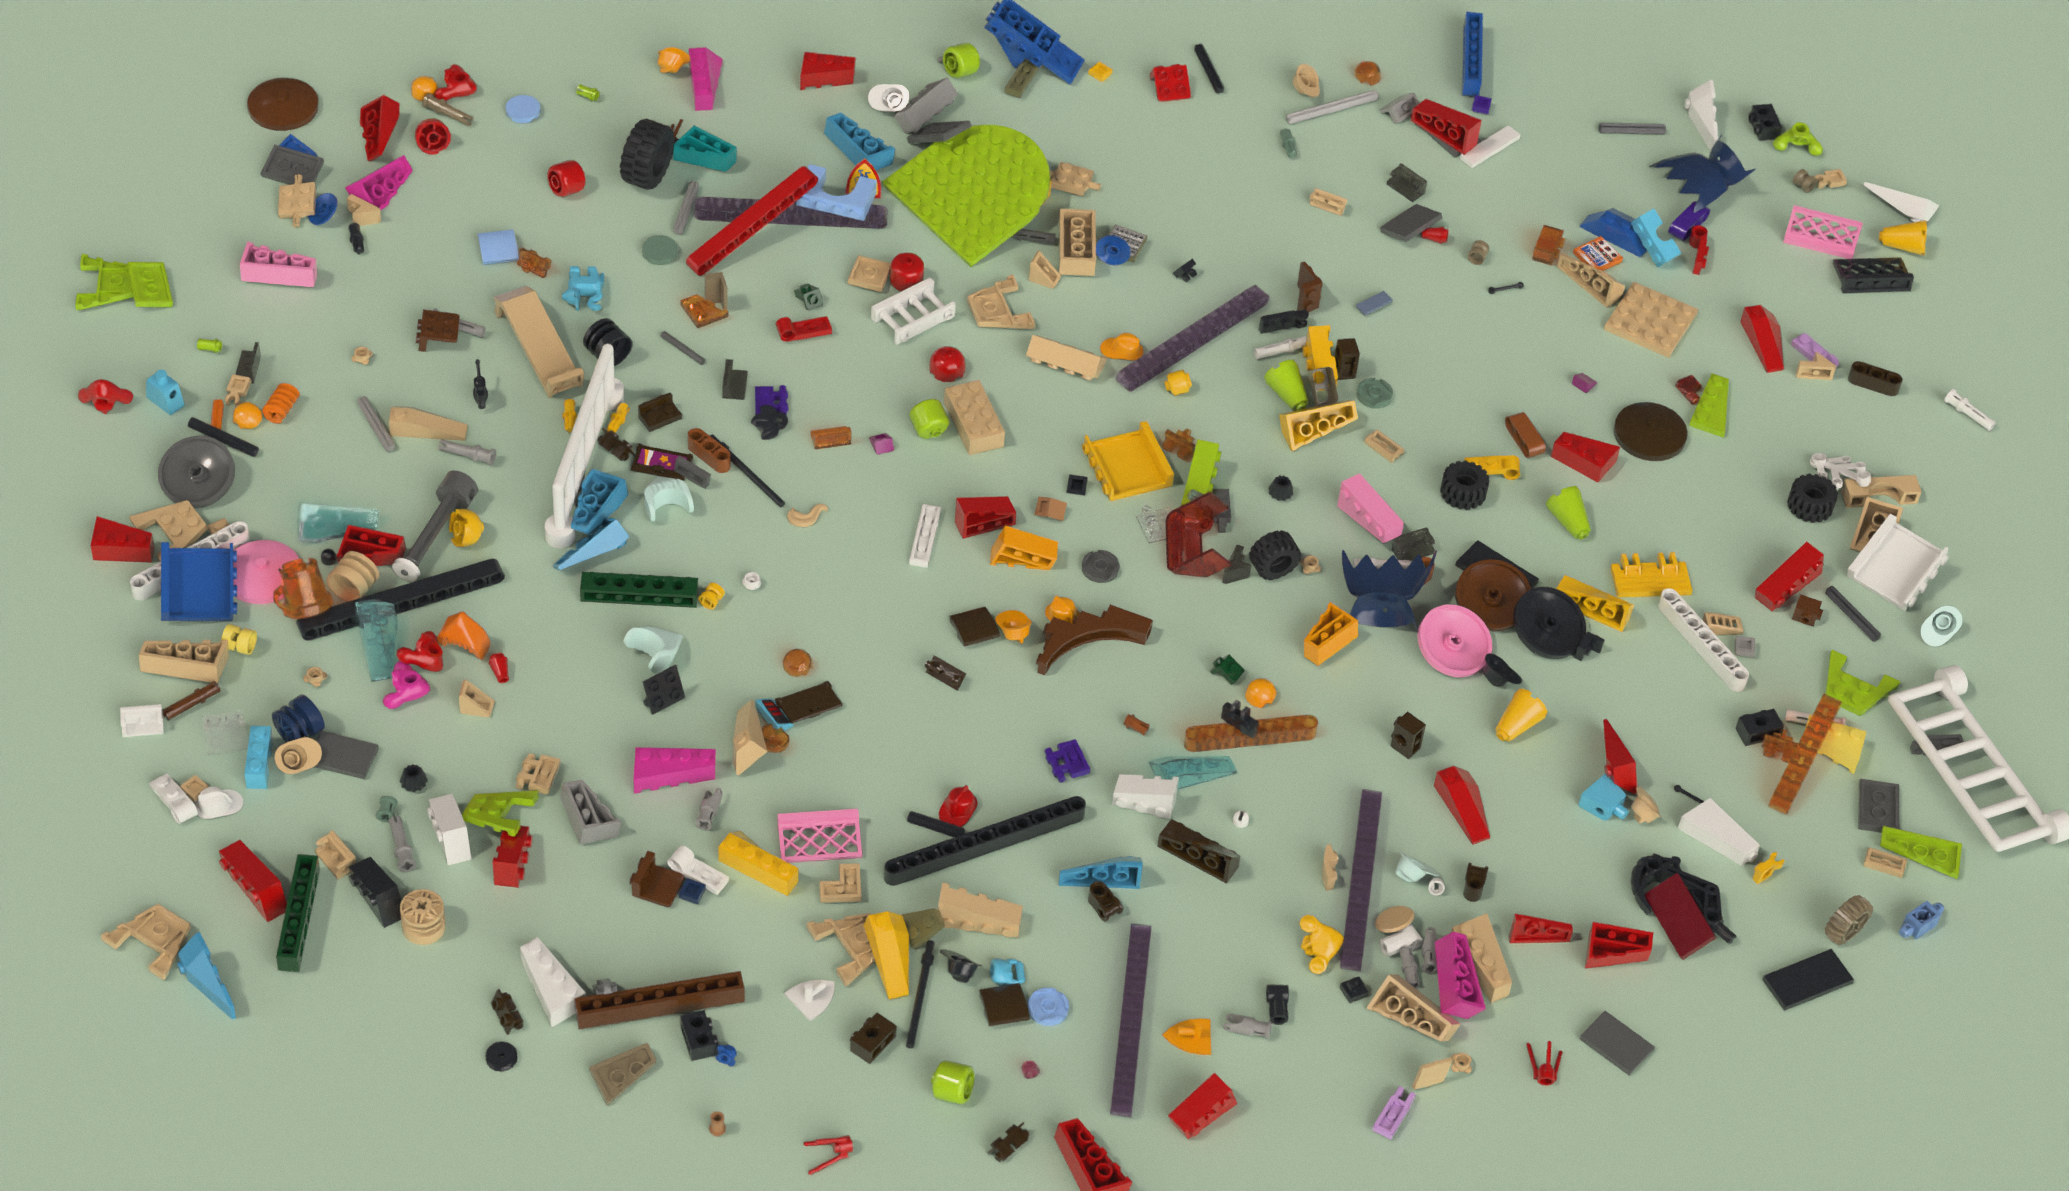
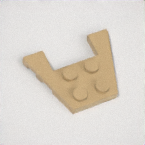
[967,275,1035,329]
[129,500,208,562]
[101,904,191,980]
[806,913,875,987]

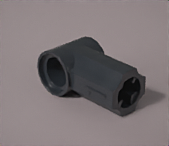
[1266,984,1289,1025]

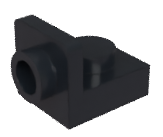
[1575,632,1605,661]

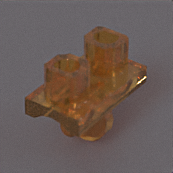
[517,248,552,278]
[1162,428,1195,461]
[1762,729,1800,763]

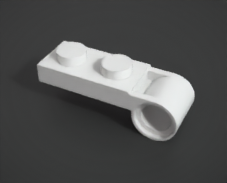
[149,774,198,824]
[667,846,729,895]

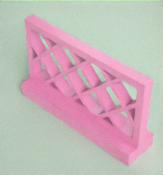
[1783,205,1863,259]
[777,809,862,863]

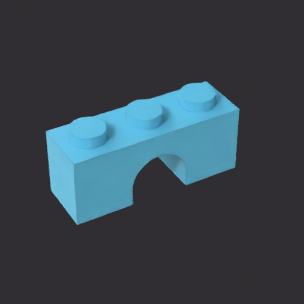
[1631,209,1681,267]
[244,726,273,789]

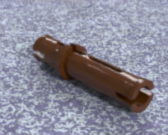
[162,681,221,721]

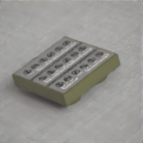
[1109,225,1148,263]

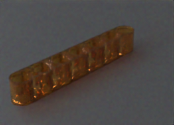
[1768,694,1842,815]
[1184,715,1318,752]

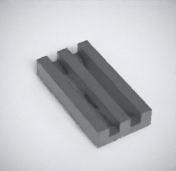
[674,456,711,489]

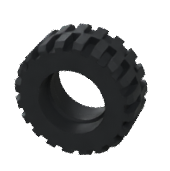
[620,118,675,190]

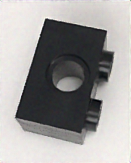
[1735,709,1784,746]

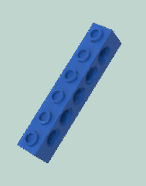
[1462,12,1483,96]

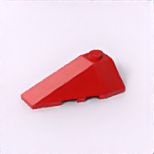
[360,95,400,162]
[1740,305,1784,373]
[1603,719,1637,794]
[1434,766,1490,845]

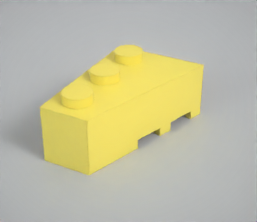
[1801,715,1866,774]

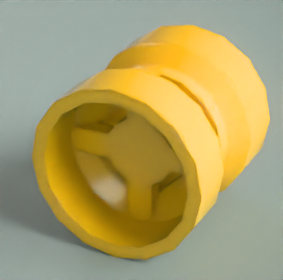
[699,582,725,610]

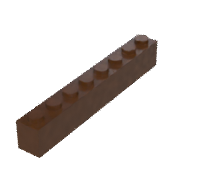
[574,971,745,1030]

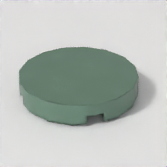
[642,235,678,265]
[1356,378,1393,409]

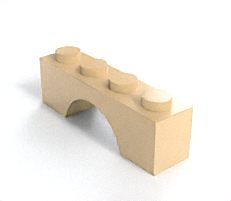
[1841,475,1922,508]

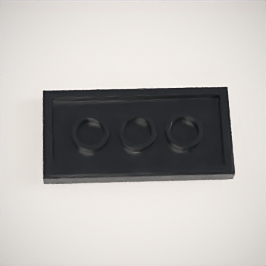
[1455,540,1539,589]
[1762,949,1854,1011]

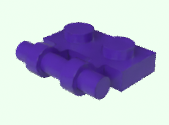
[755,385,789,416]
[1044,739,1090,783]

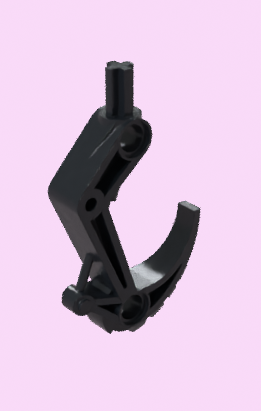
[1630,853,1737,944]

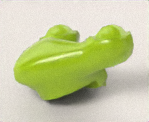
[1773,122,1823,156]

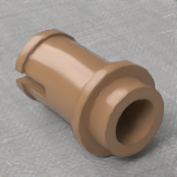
[709,1111,726,1136]

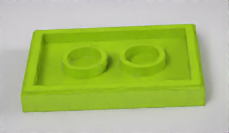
[126,262,173,307]

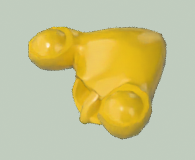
[1299,915,1344,974]

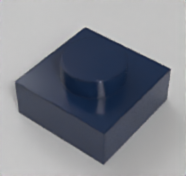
[679,878,706,905]

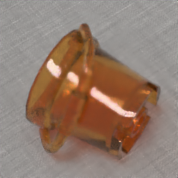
[273,558,334,619]

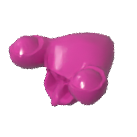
[382,661,431,709]

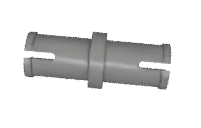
[1399,947,1420,988]

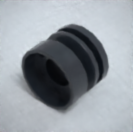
[583,318,633,366]

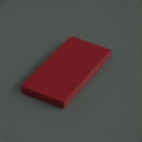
[1644,873,1717,960]

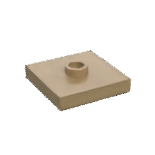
[848,255,891,292]

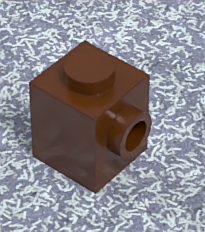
[1792,594,1823,627]

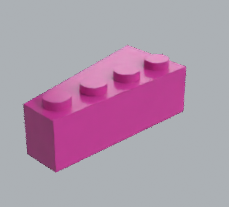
[634,747,716,794]
[1435,932,1486,1019]

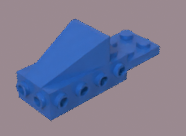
[984,0,1085,84]

